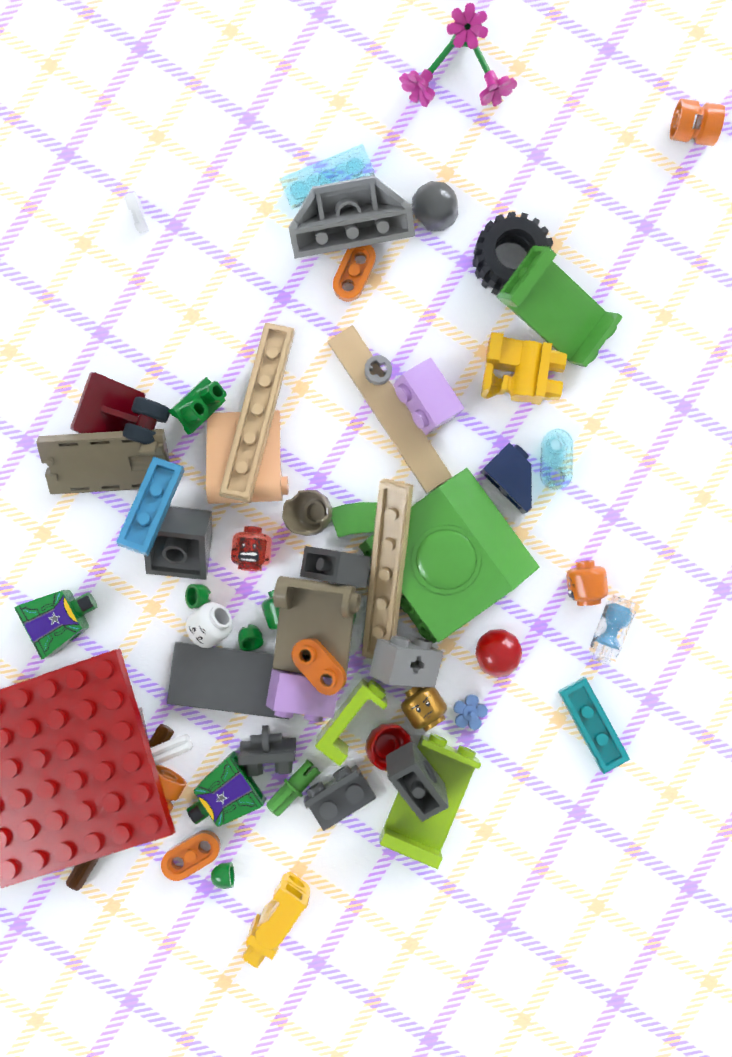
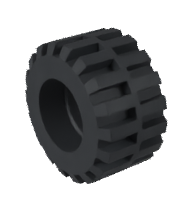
[472,212,554,296]

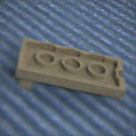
[36,429,170,495]

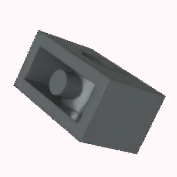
[300,546,371,588]
[386,741,449,822]

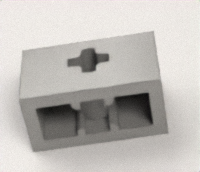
[369,635,444,688]

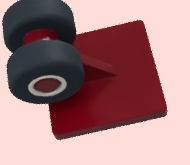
[70,372,170,445]

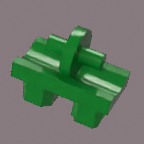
[168,377,227,435]

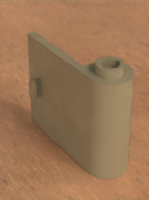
[272,576,361,678]

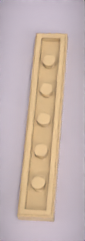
[219,322,295,503]
[327,324,452,494]
[362,478,414,659]

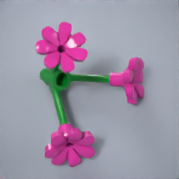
[399,3,517,107]

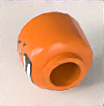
[566,560,608,606]

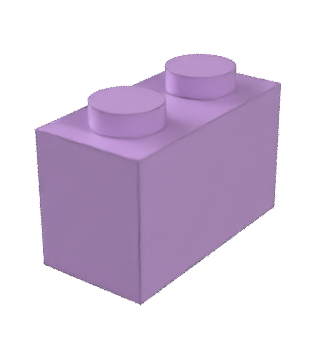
[393,357,465,435]
[266,669,338,722]

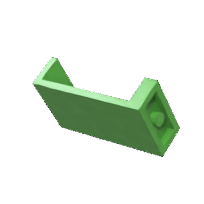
[496,246,623,367]

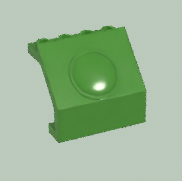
[358,467,540,643]

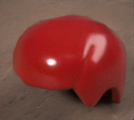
[475,629,522,678]
[365,723,411,771]

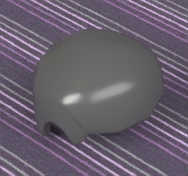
[412,181,459,231]

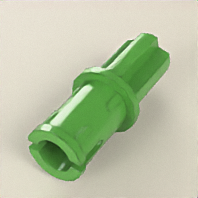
[266,759,321,817]

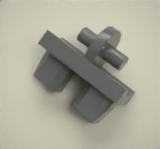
[238,725,296,777]

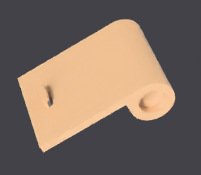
[206,410,289,504]

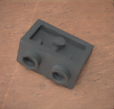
[303,764,376,831]

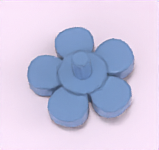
[453,694,488,730]

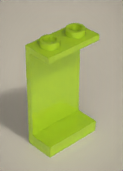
[379,733,481,870]

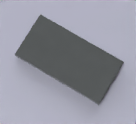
[167,642,290,720]

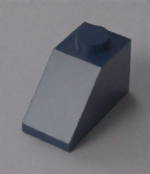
[480,442,532,514]

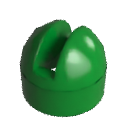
[185,584,211,609]
[238,624,264,651]
[210,862,235,889]

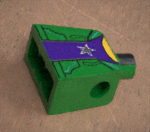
[14,590,98,660]
[186,751,266,827]

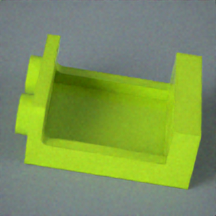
[315,678,388,766]

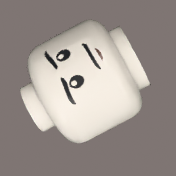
[186,602,232,648]

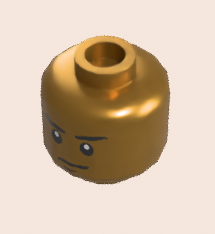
[401,687,447,732]

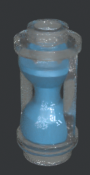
[588,595,636,666]

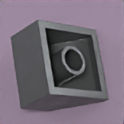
[144,506,212,580]

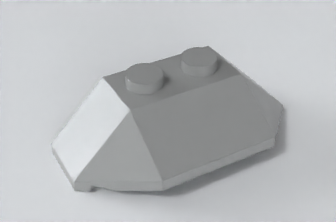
[288,175,415,259]

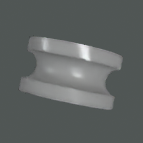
[365,355,392,385]

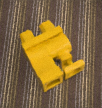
[481,332,567,405]
[242,872,310,969]

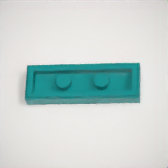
[557,677,631,774]

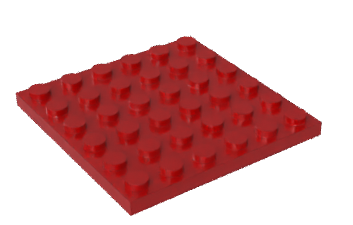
[0,649,176,889]

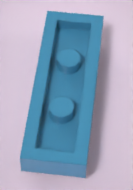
[116,456,185,556]

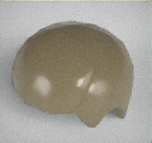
[282,490,332,536]

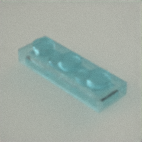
[279,143,375,210]

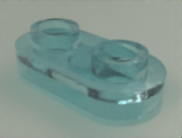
[540,428,573,490]

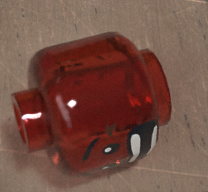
[231,526,272,572]

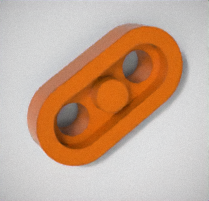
[333,245,376,302]
[291,638,347,695]
[161,830,221,881]

